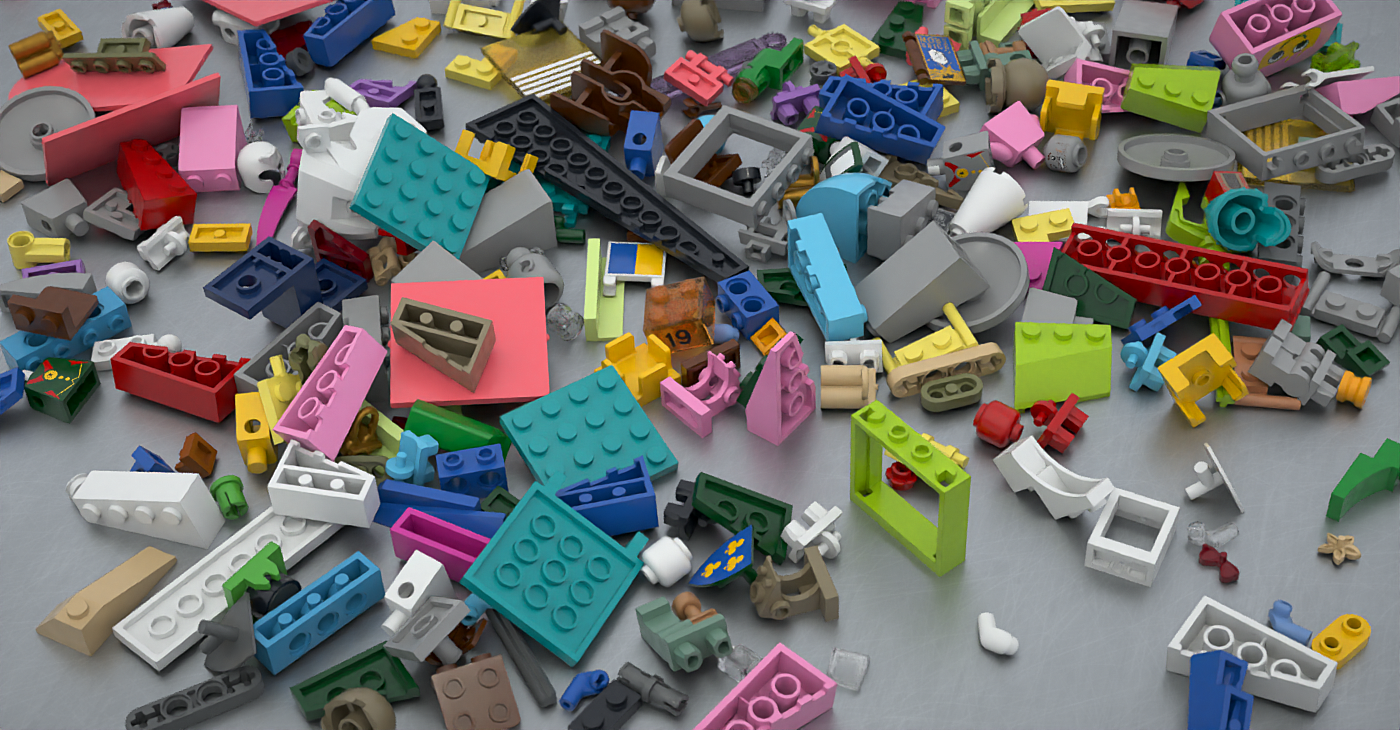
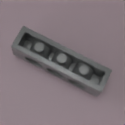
[1255,182,1306,285]

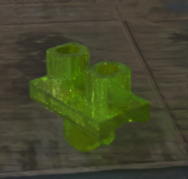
[1310,41,1361,73]

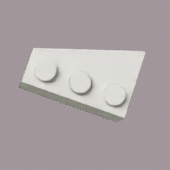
[267,439,380,528]

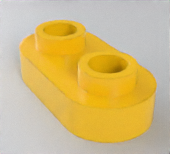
[1310,614,1371,670]

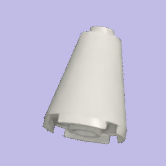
[121,7,194,49]
[949,167,1028,237]

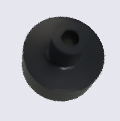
[732,167,762,195]

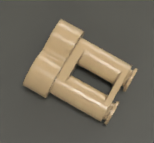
[366,237,401,286]

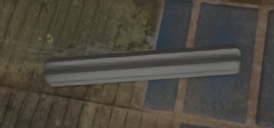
[485,609,557,707]

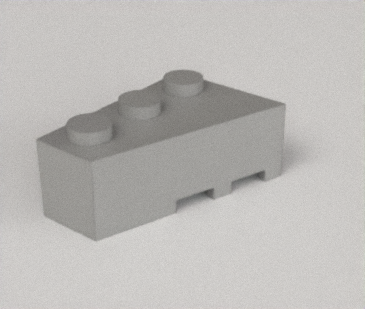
[867,179,938,259]

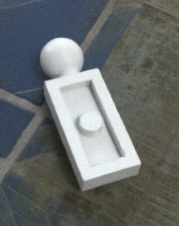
[91,334,182,371]

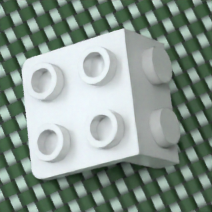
[1018,7,1092,81]

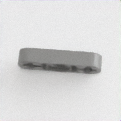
[1314,144,1395,184]

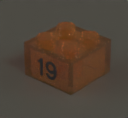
[643,276,716,353]

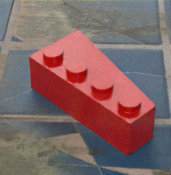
[117,139,197,231]
[110,342,251,423]

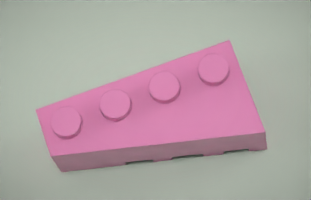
[272,325,388,462]

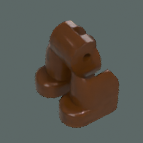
[550,29,672,140]

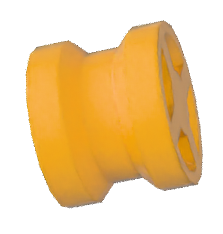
[1336,370,1372,409]

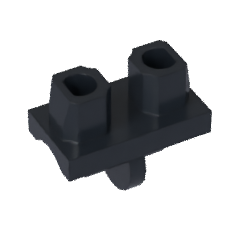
[663,479,717,541]

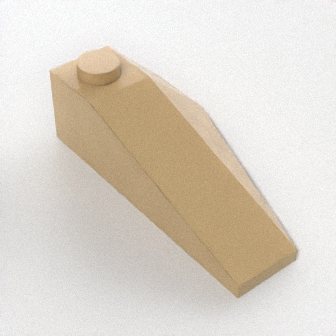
[35,546,177,657]

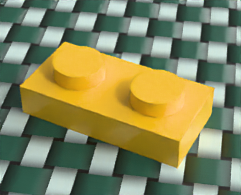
[37,9,84,49]
[188,223,253,252]

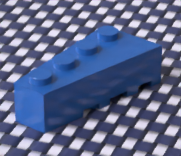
[303,0,396,67]
[237,29,304,119]
[814,74,946,165]
[819,76,943,121]

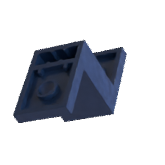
[203,236,368,329]

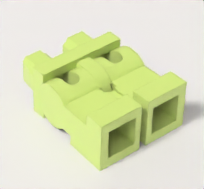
[943,0,992,51]

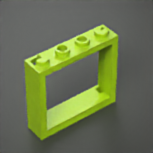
[850,400,971,577]

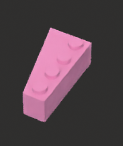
[693,642,838,730]

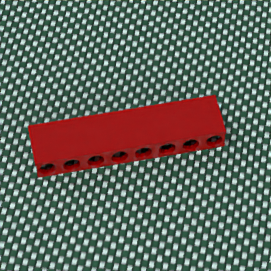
[1061,223,1310,332]

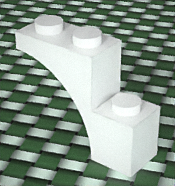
[993,436,1115,520]

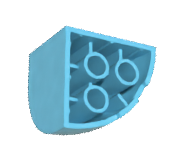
[796,173,892,264]

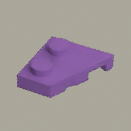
[349,79,417,108]

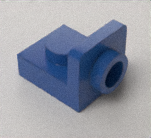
[1186,50,1226,70]

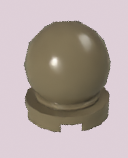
[985,58,1049,113]

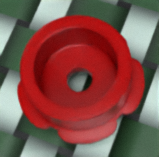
[885,461,918,491]

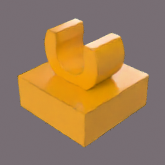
[1106,187,1141,209]

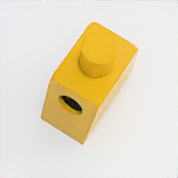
[235,392,278,474]

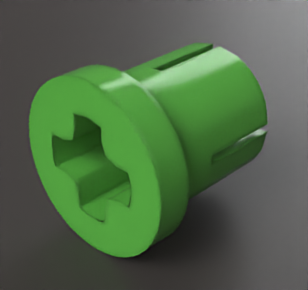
[210,475,249,520]

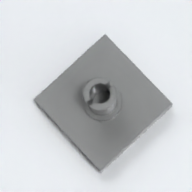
[384,596,471,666]

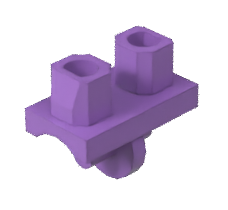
[770,81,821,126]

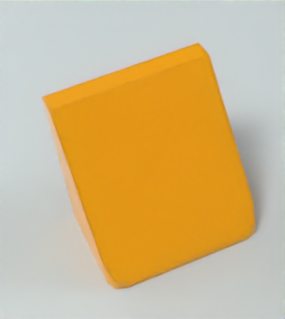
[750,317,788,356]

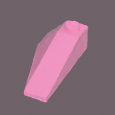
[1300,76,1400,118]

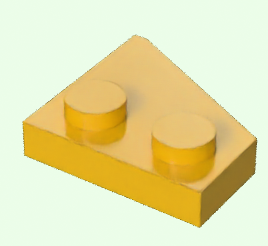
[371,17,441,59]

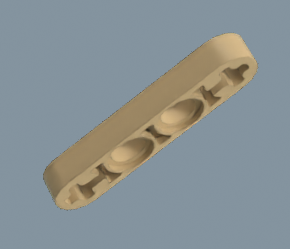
[886,342,1006,398]

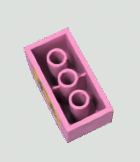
[1209,0,1342,77]

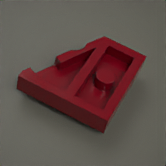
[268,20,313,64]
[307,220,374,283]

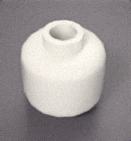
[105,262,150,304]
[641,536,693,587]

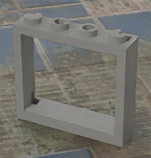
[1206,84,1365,181]
[663,105,815,229]

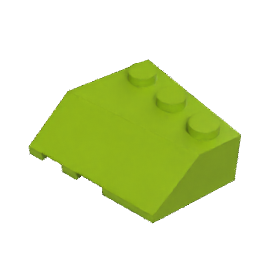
[1120,63,1221,133]
[1013,322,1112,414]

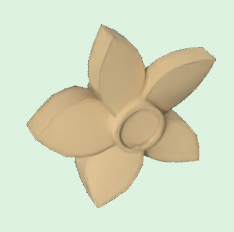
[1317,533,1361,565]

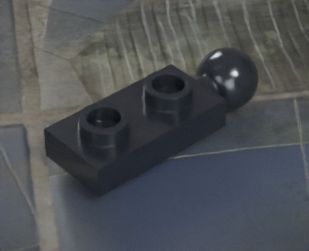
[414,74,445,130]

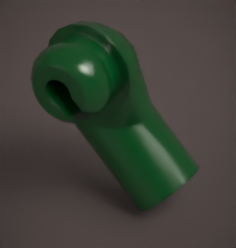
[554,215,586,244]

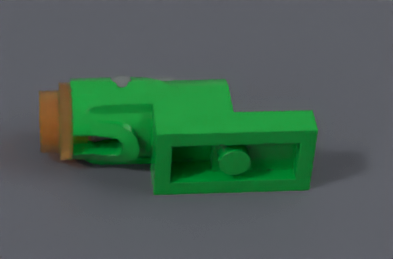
[732,38,804,104]

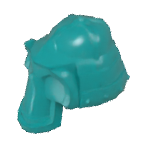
[1204,187,1291,253]

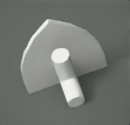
[1185,443,1245,513]

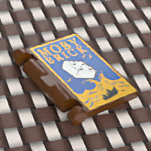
[902,31,966,86]

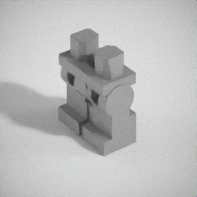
[579,6,656,59]
[1248,319,1345,408]

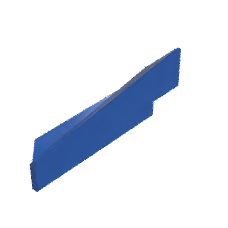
[373,479,507,539]
[1188,650,1254,730]

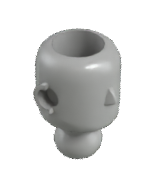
[1219,53,1272,107]
[506,247,564,310]

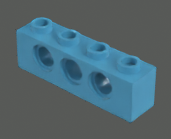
[0,286,132,372]
[253,551,385,675]

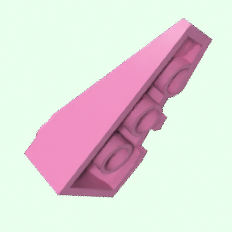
[1064,58,1130,113]
[745,331,816,446]

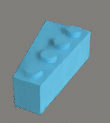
[787,213,868,341]

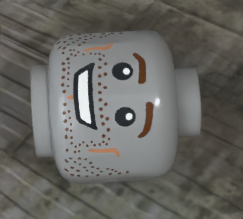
[1043,134,1087,173]

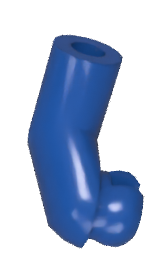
[559,669,609,711]

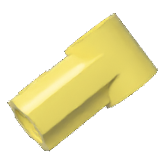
[7,231,71,269]

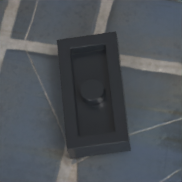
[567,679,643,730]

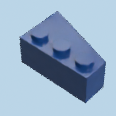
[555,455,659,537]

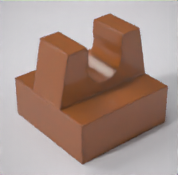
[175,432,218,479]

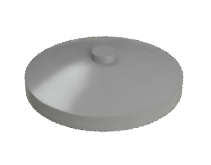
[0,86,97,181]
[1117,134,1236,182]
[924,232,1030,334]

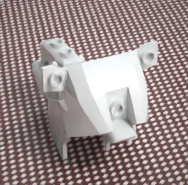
[291,77,427,250]

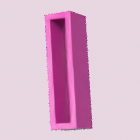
[390,507,491,582]

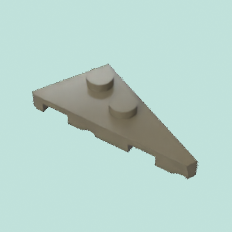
[878,154,964,210]

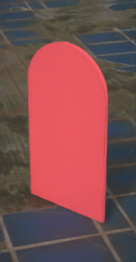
[8,44,213,112]

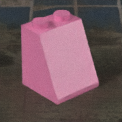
[178,105,247,193]

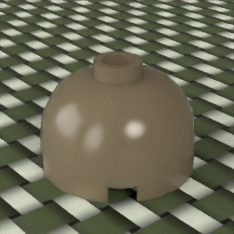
[677,0,724,43]
[321,687,396,730]

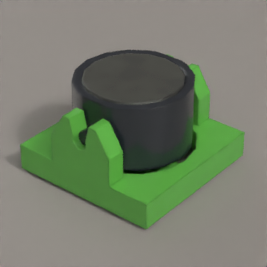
[222,541,302,624]

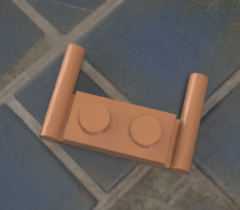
[1231,335,1301,410]

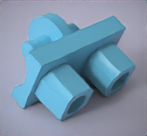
[1120,332,1177,392]
[385,430,439,486]

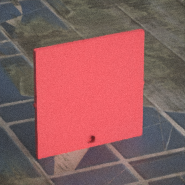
[388,277,550,408]

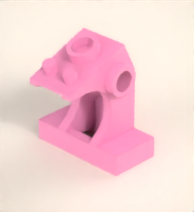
[660,351,743,438]

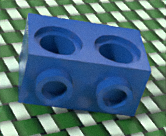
[715,270,779,341]
[435,443,509,499]

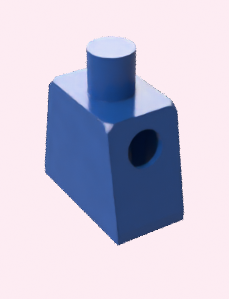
[624,110,664,180]

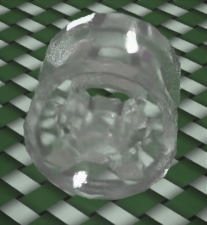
[546,303,584,341]

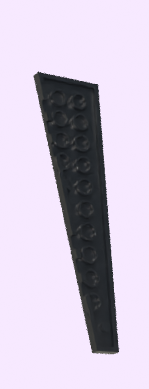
[466,93,749,282]

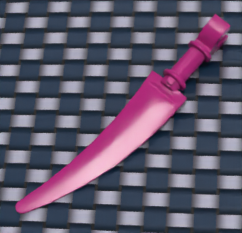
[256,148,303,245]

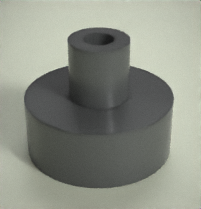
[286,48,313,76]

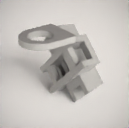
[738,199,797,264]

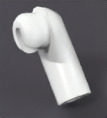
[977,613,1019,655]

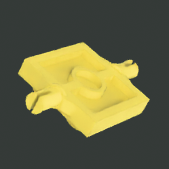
[804,24,880,76]
[257,355,303,445]

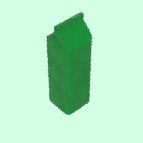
[403,399,512,463]

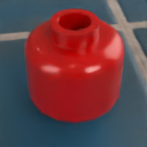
[973,400,1024,448]

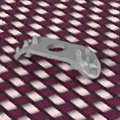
[1311,241,1400,277]

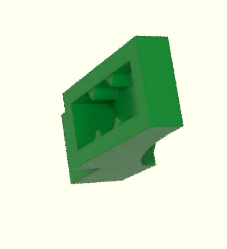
[1326,438,1400,522]

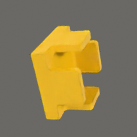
[1040,79,1105,141]
[594,332,682,407]

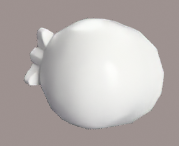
[237,141,286,194]

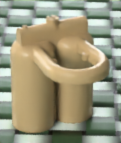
[821,365,878,409]

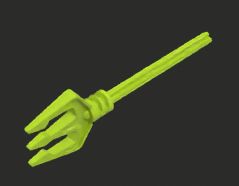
[1165,182,1249,407]

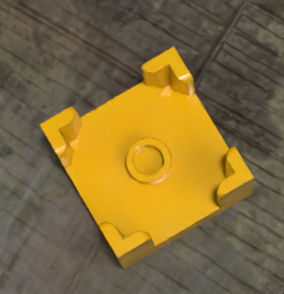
[455,129,538,182]
[1157,333,1249,428]

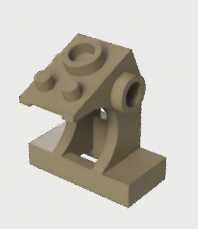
[750,545,839,622]

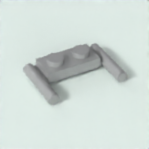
[1300,271,1400,343]

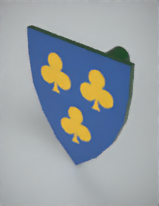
[688,525,758,588]

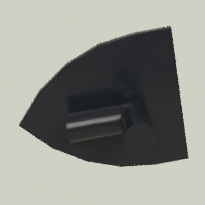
[510,0,568,38]

